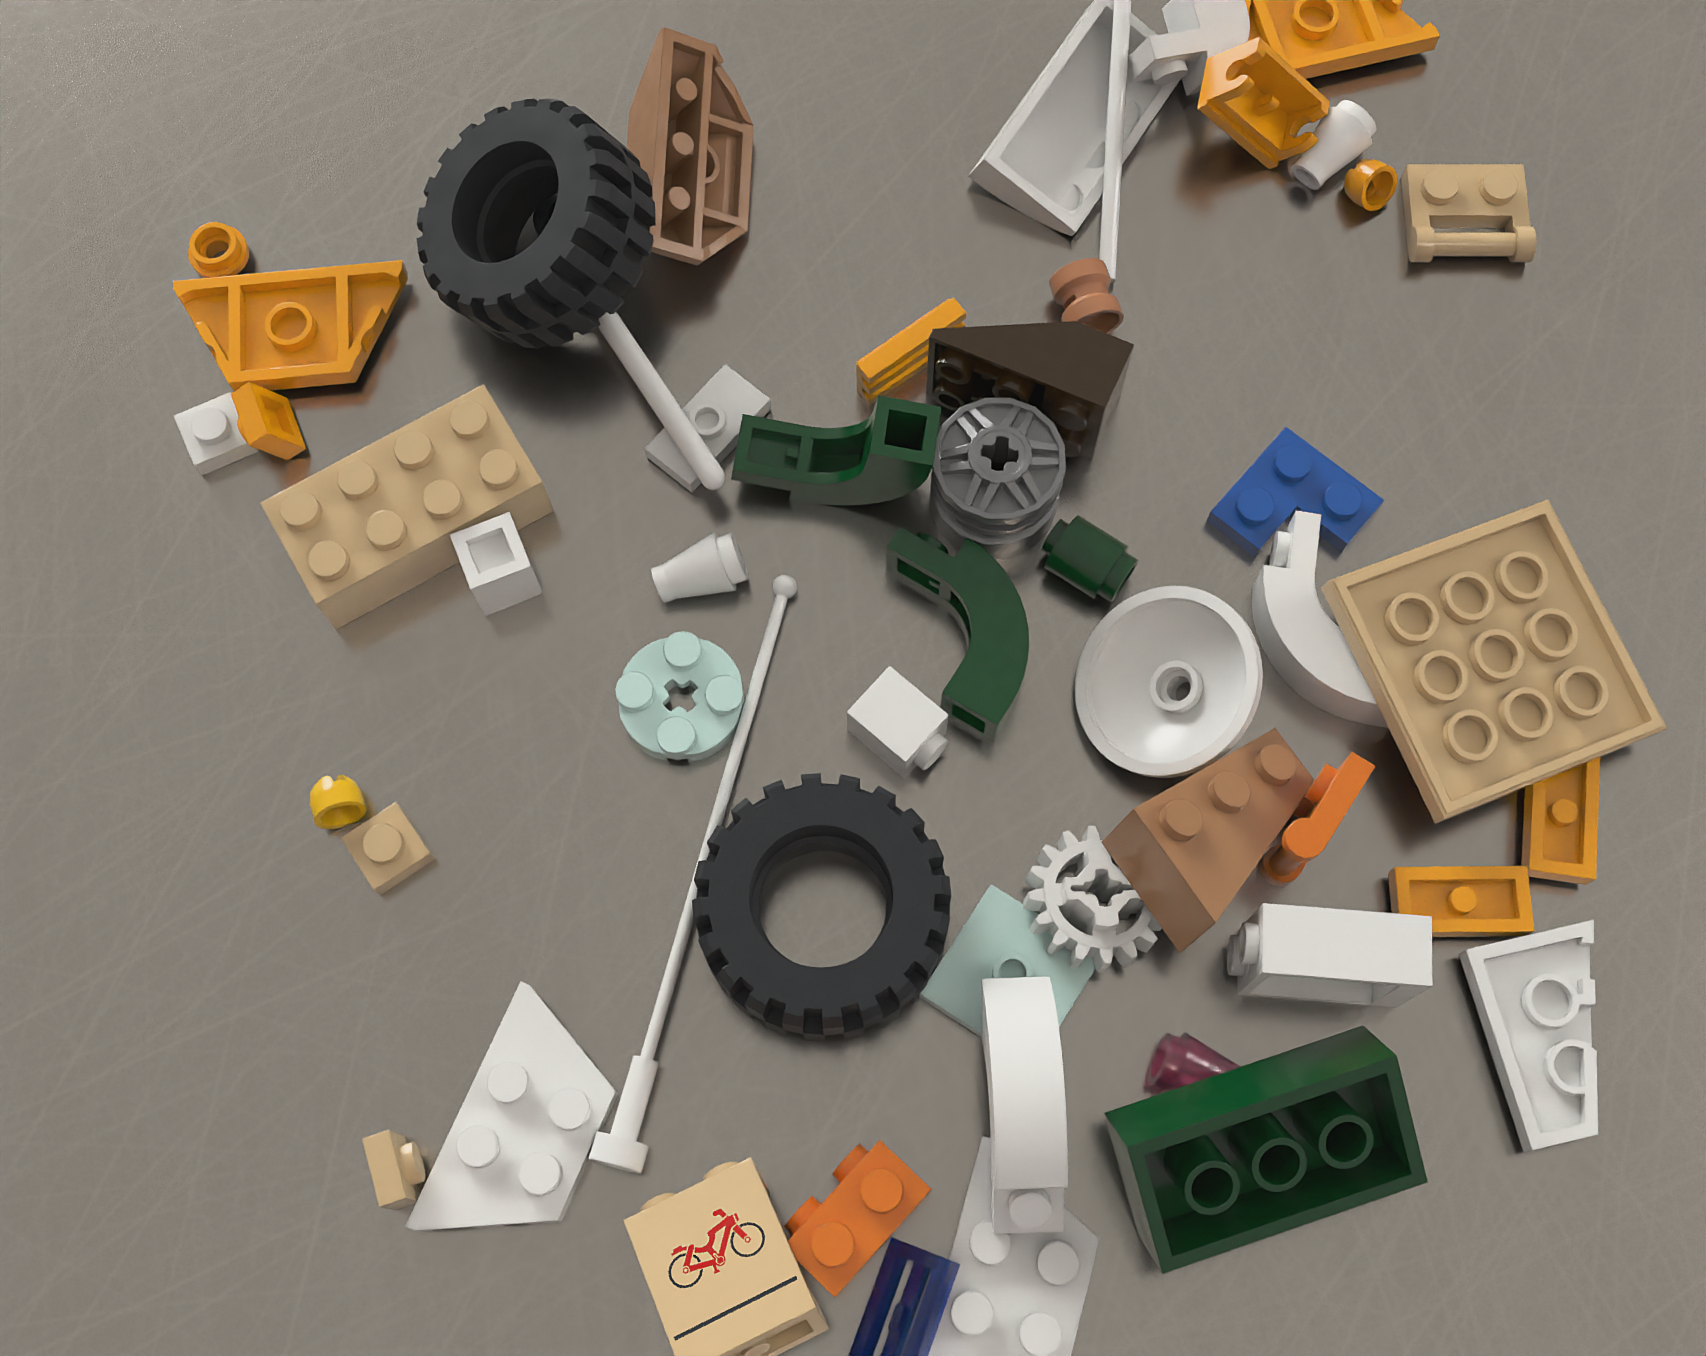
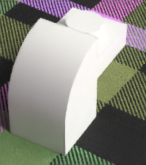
[1127,0,1250,96]

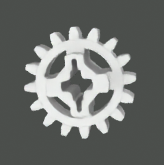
[1023,826,1162,973]

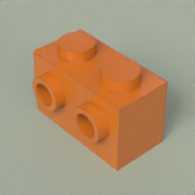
[784,1140,932,1298]

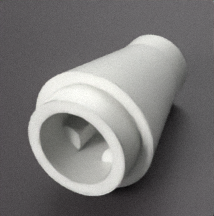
[1292,100,1377,190]
[651,532,749,603]

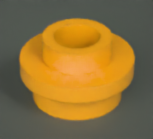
[188,222,249,278]

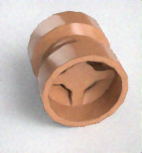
[1049,258,1124,334]

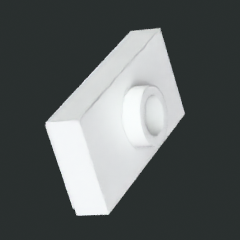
[645,364,772,493]

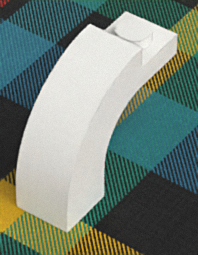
[1251,511,1388,728]
[981,977,1068,1234]

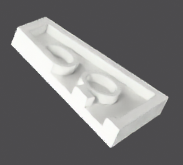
[1459,920,1598,1153]

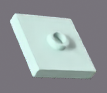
[920,884,1096,1038]

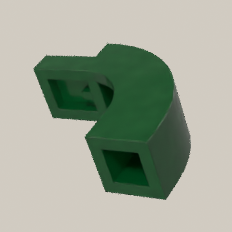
[731,395,941,505]
[886,527,1029,744]

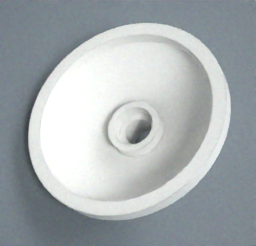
[1075,586,1263,778]

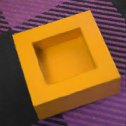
[231,382,306,461]

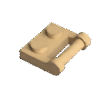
[1401,164,1537,262]

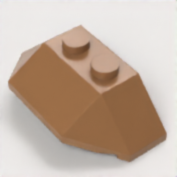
[627,27,754,266]

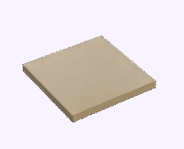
[1321,500,1668,824]

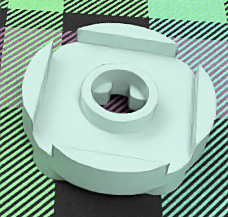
[615,631,745,762]

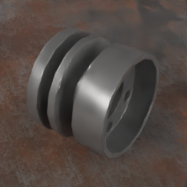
[930,398,1066,559]

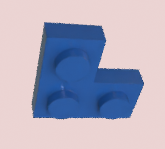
[1207,427,1384,558]

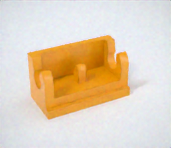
[1197,37,1330,169]

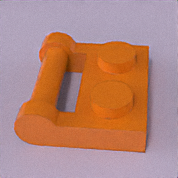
[1260,752,1375,886]

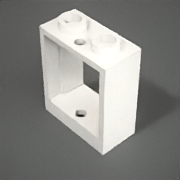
[1227,903,1433,1007]

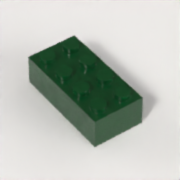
[1104,1025,1428,1274]

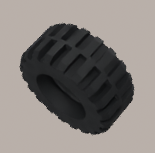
[416,98,656,348]
[692,773,952,1041]

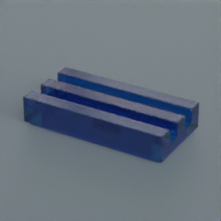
[848,1237,960,1356]

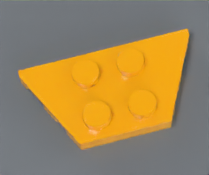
[1245,0,1440,79]
[173,260,408,391]

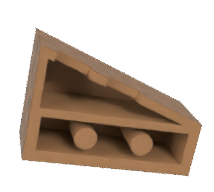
[1101,728,1314,953]

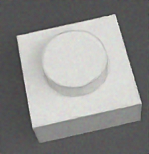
[174,392,259,476]

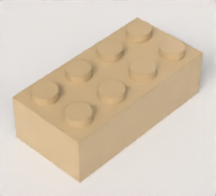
[260,384,554,630]

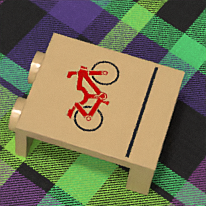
[623,1157,829,1356]

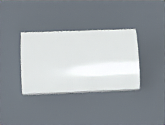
[968,0,1180,236]

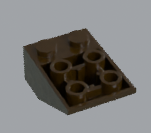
[926,321,1134,461]

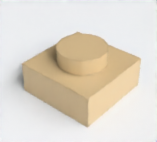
[341,802,435,895]
[362,1130,426,1211]

